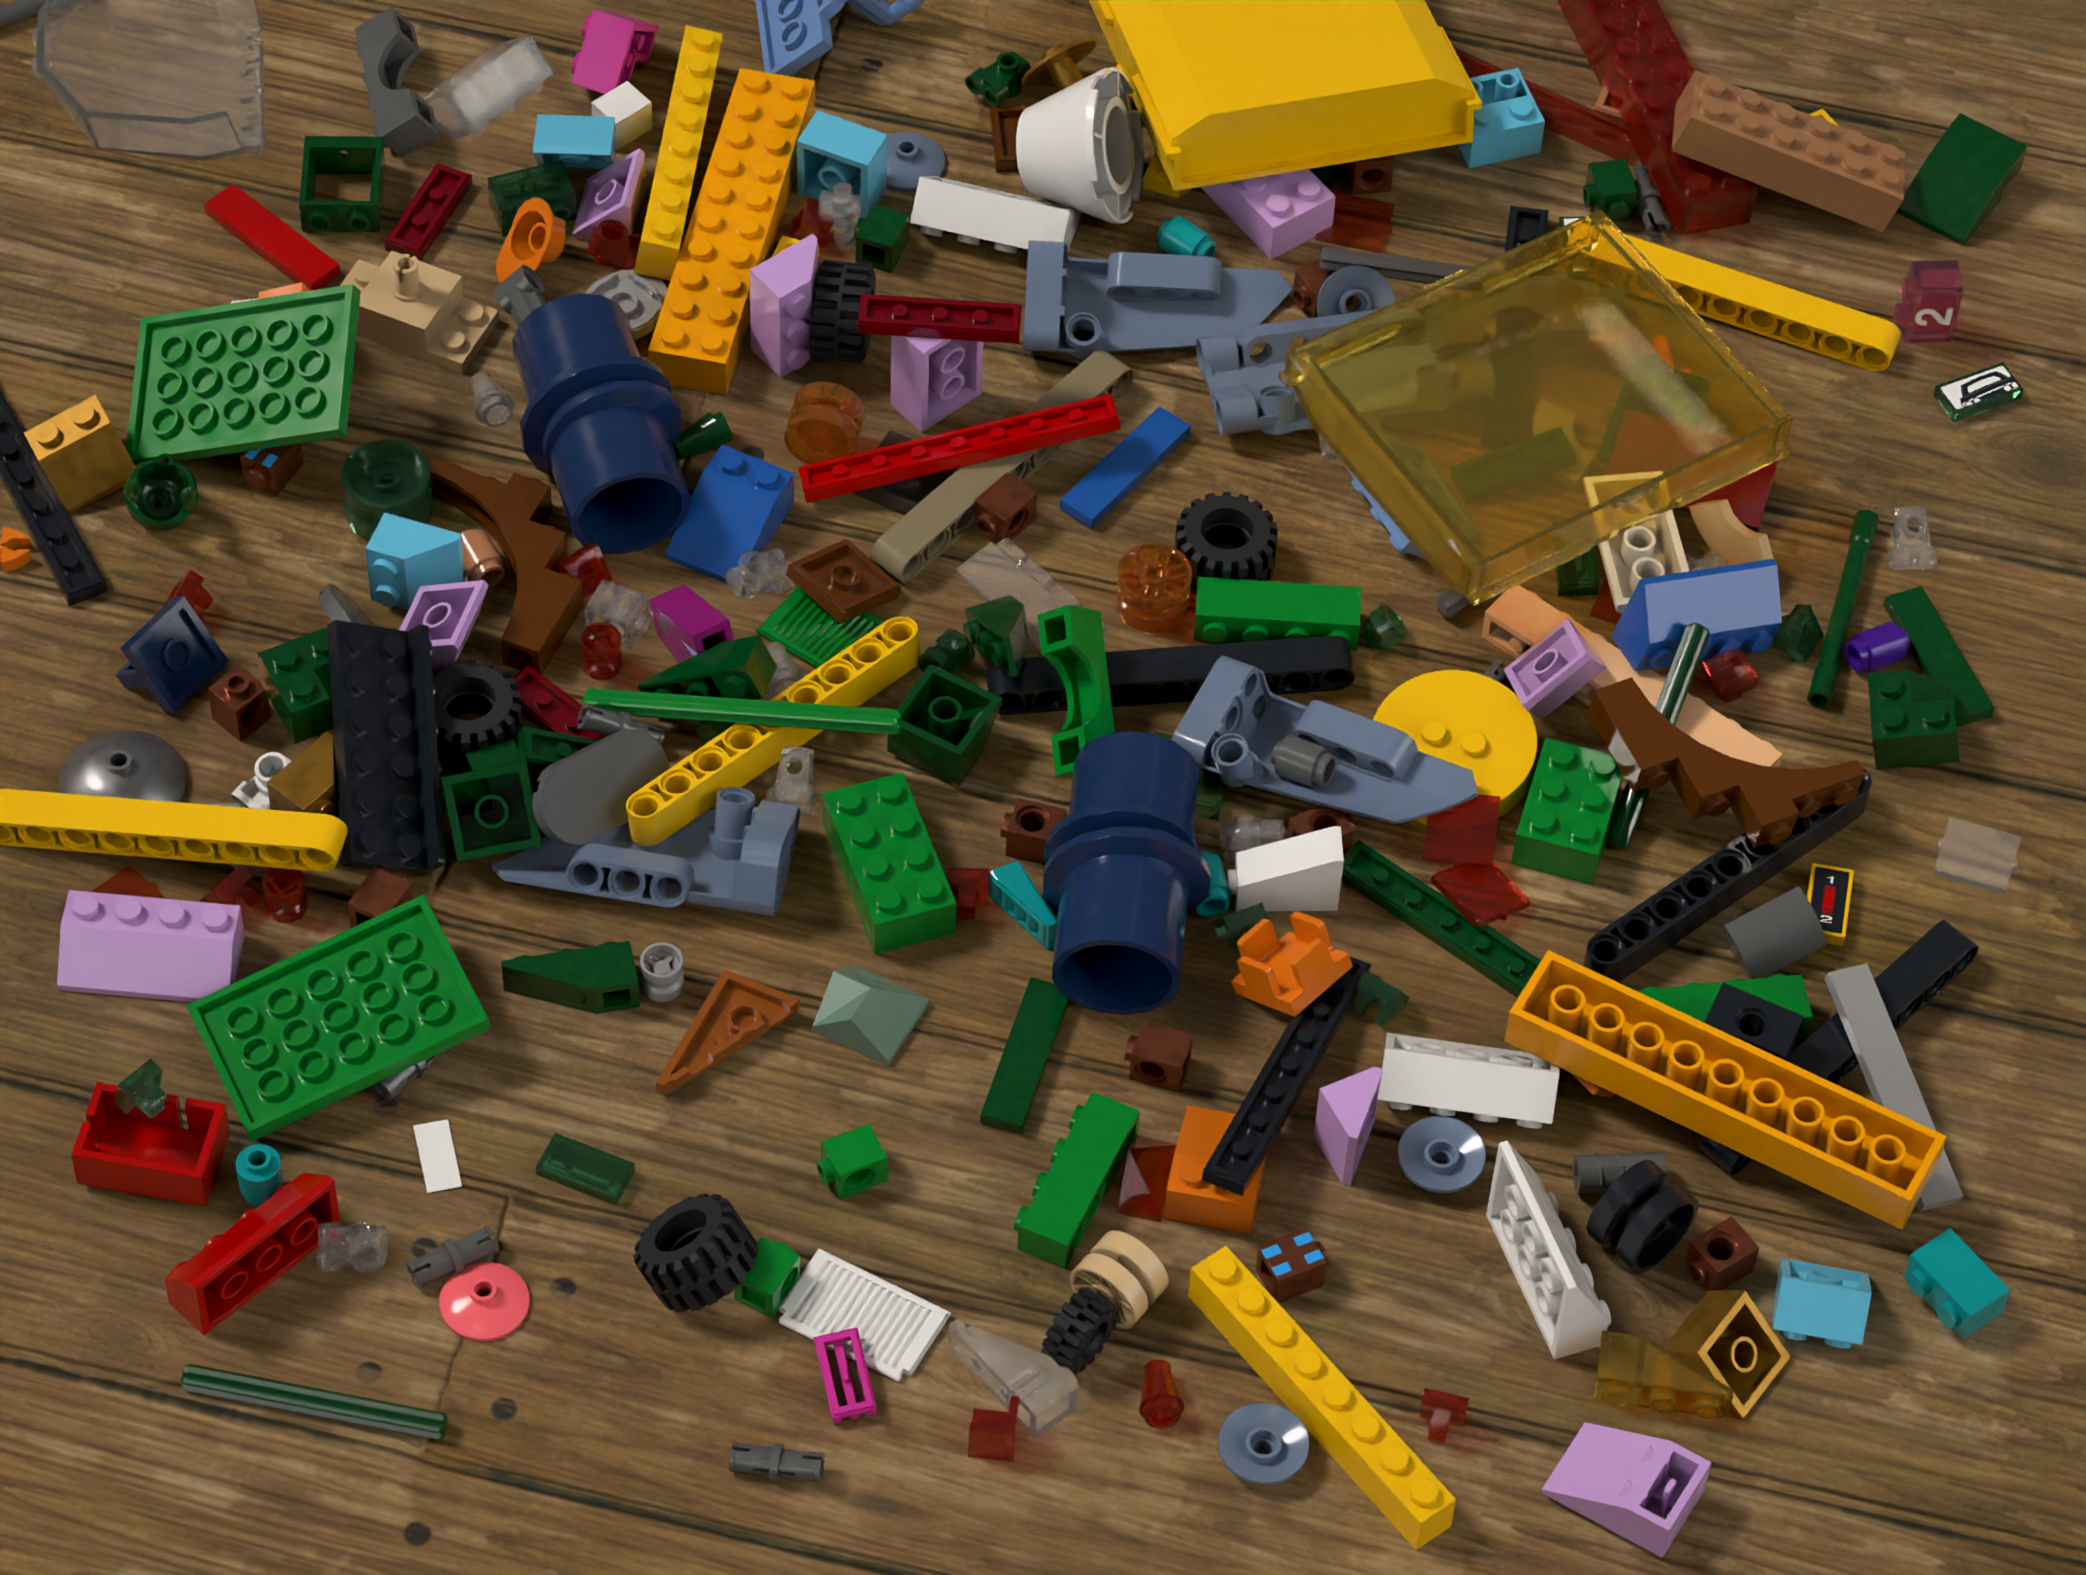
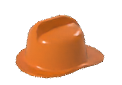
[496,197,566,282]

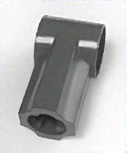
[493,264,546,326]

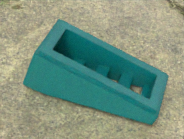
[988,860,1057,950]

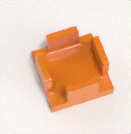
[1231,911,1353,1017]

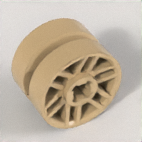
[1070,1230,1169,1329]

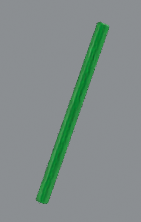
[583,688,903,735]

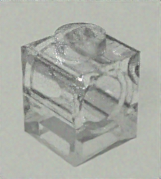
[585,579,652,650]

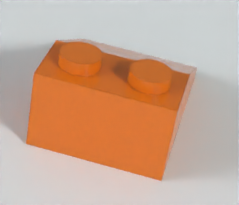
[1164,1105,1267,1234]

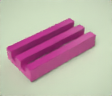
[813,1327,877,1424]

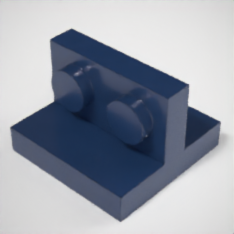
[116,596,229,713]

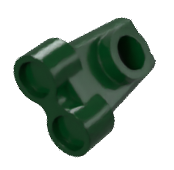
[965,51,1031,107]

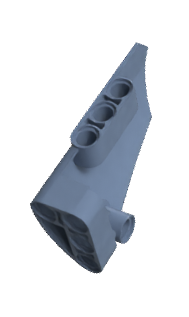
[1023,240,1292,359]
[1172,656,1478,824]
[492,787,800,917]

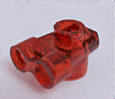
[586,219,641,270]

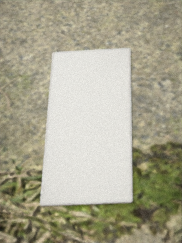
[413,1119,462,1193]

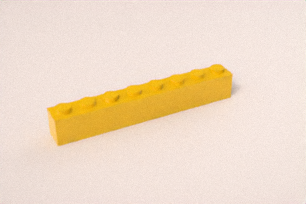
[634,25,723,281]
[1188,1246,1456,1550]

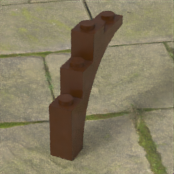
[426,459,583,674]
[1588,677,1865,847]

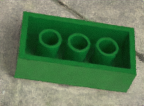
[822,772,957,955]

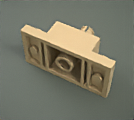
[340,251,499,374]

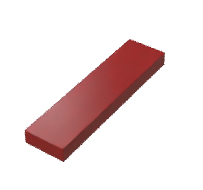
[204,184,340,291]

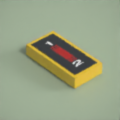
[1807,863,1854,946]

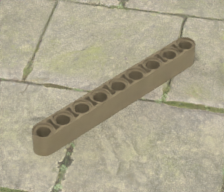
[870,349,1135,583]

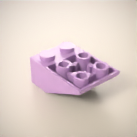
[1541,1422,1712,1558]

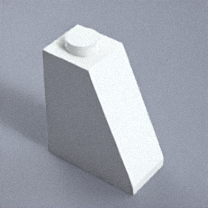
[1226,826,1344,912]

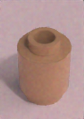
[460,529,505,590]

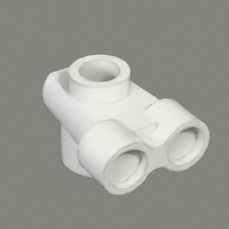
[230,752,291,810]

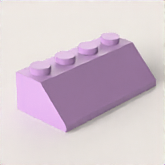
[57,890,245,1002]

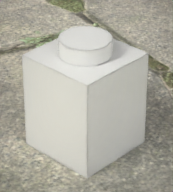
[591,81,653,150]

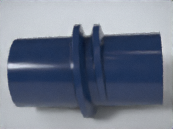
[512,293,689,554]
[1043,731,1211,1015]

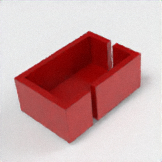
[71,1082,230,1207]

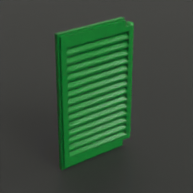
[756,586,885,668]

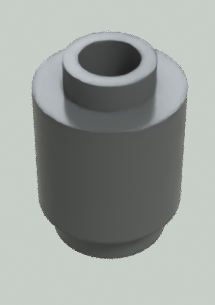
[1271,735,1337,788]

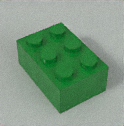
[1511,738,1624,885]

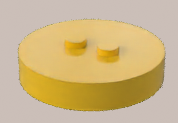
[1373,670,1537,829]

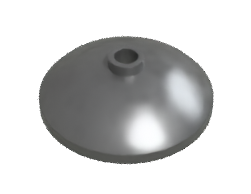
[59,730,187,802]

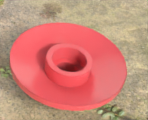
[439,1262,530,1342]

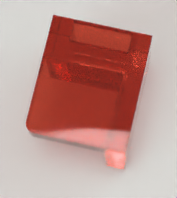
[968,1396,1020,1462]

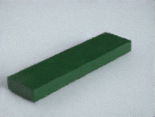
[1883,586,1994,727]
[980,977,1070,1134]

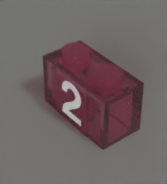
[1894,260,1964,343]

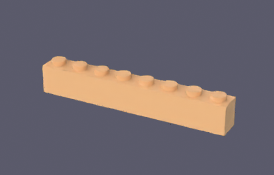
[1481,582,1783,767]

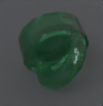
[1363,604,1407,651]

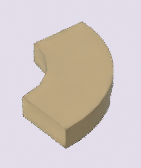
[1689,499,1774,565]

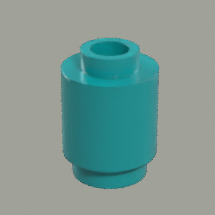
[1157,216,1217,257]
[1196,851,1231,917]
[236,1144,284,1207]

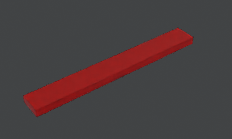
[798,394,1121,503]

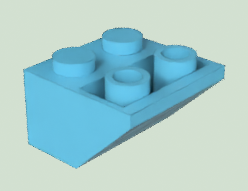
[1457,68,1545,168]

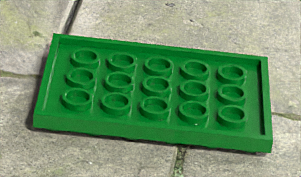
[126,284,361,466]
[186,894,492,1142]

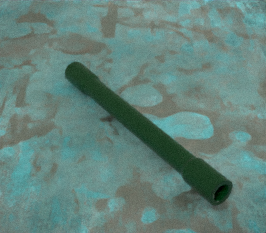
[1807,510,1879,708]

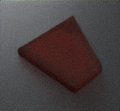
[1117,1137,1176,1222]

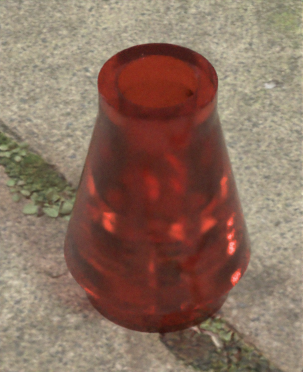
[1139,1359,1184,1429]

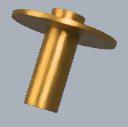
[1022,38,1096,91]

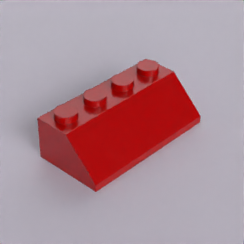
[165,1173,341,1336]

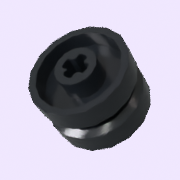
[1586,1159,1699,1274]

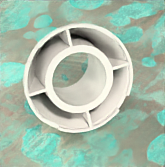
[1016,67,1144,224]

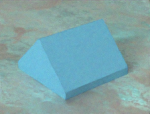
[533,114,616,170]

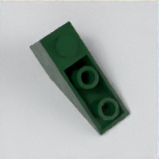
[963,595,1031,677]
[637,635,777,700]
[501,941,640,1014]

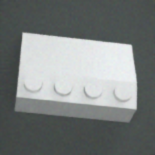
[1486,1141,1611,1360]

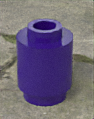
[1845,622,1910,673]

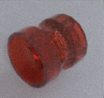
[580,622,623,680]
[262,867,308,923]

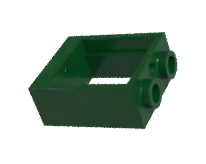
[299,136,385,232]

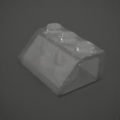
[422,34,554,139]

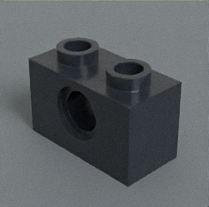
[1704,982,1804,1061]

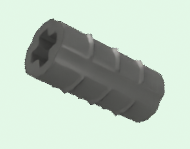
[1572,1150,1667,1196]

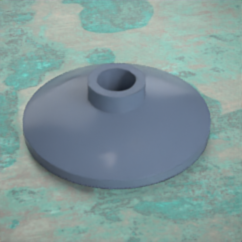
[887,132,945,191]
[1317,265,1394,341]
[1398,1116,1486,1193]
[1218,1403,1310,1485]

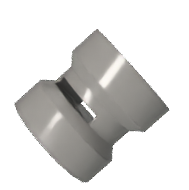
[640,942,684,1002]

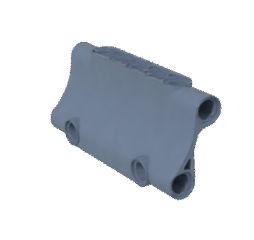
[1196,306,1495,435]

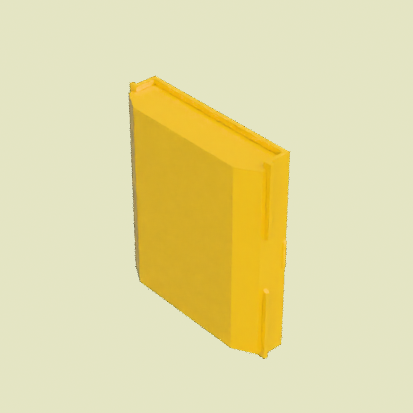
[1089,0,1482,191]

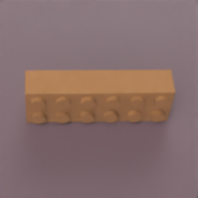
[1671,70,1906,233]

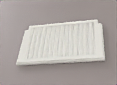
[778,1248,951,1382]

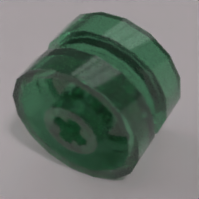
[341,439,434,541]

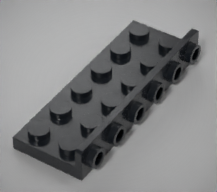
[327,620,447,876]

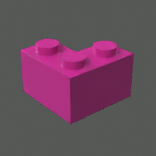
[571,9,659,94]

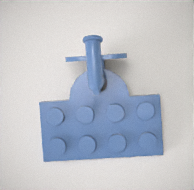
[755,0,925,77]

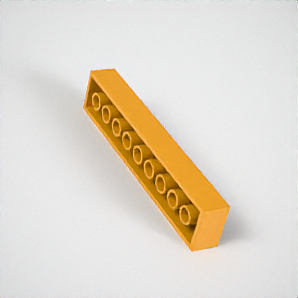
[648,68,815,395]
[1504,950,1947,1229]

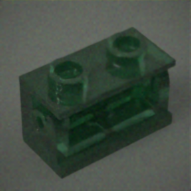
[488,160,577,237]

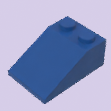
[665,444,794,588]

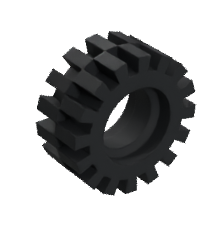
[1041,1287,1119,1375]

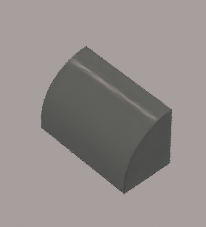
[1724,886,1827,979]

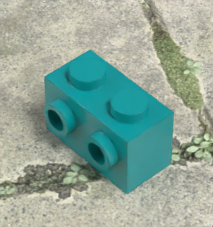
[1903,1228,2010,1340]

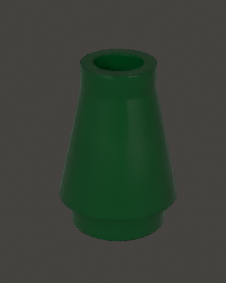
[673,411,734,460]

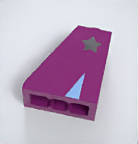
[648,584,734,663]

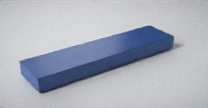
[1060,406,1191,529]

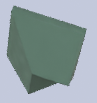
[812,964,930,1066]

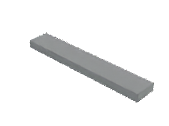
[1824,963,1963,1212]

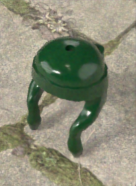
[123,453,199,531]

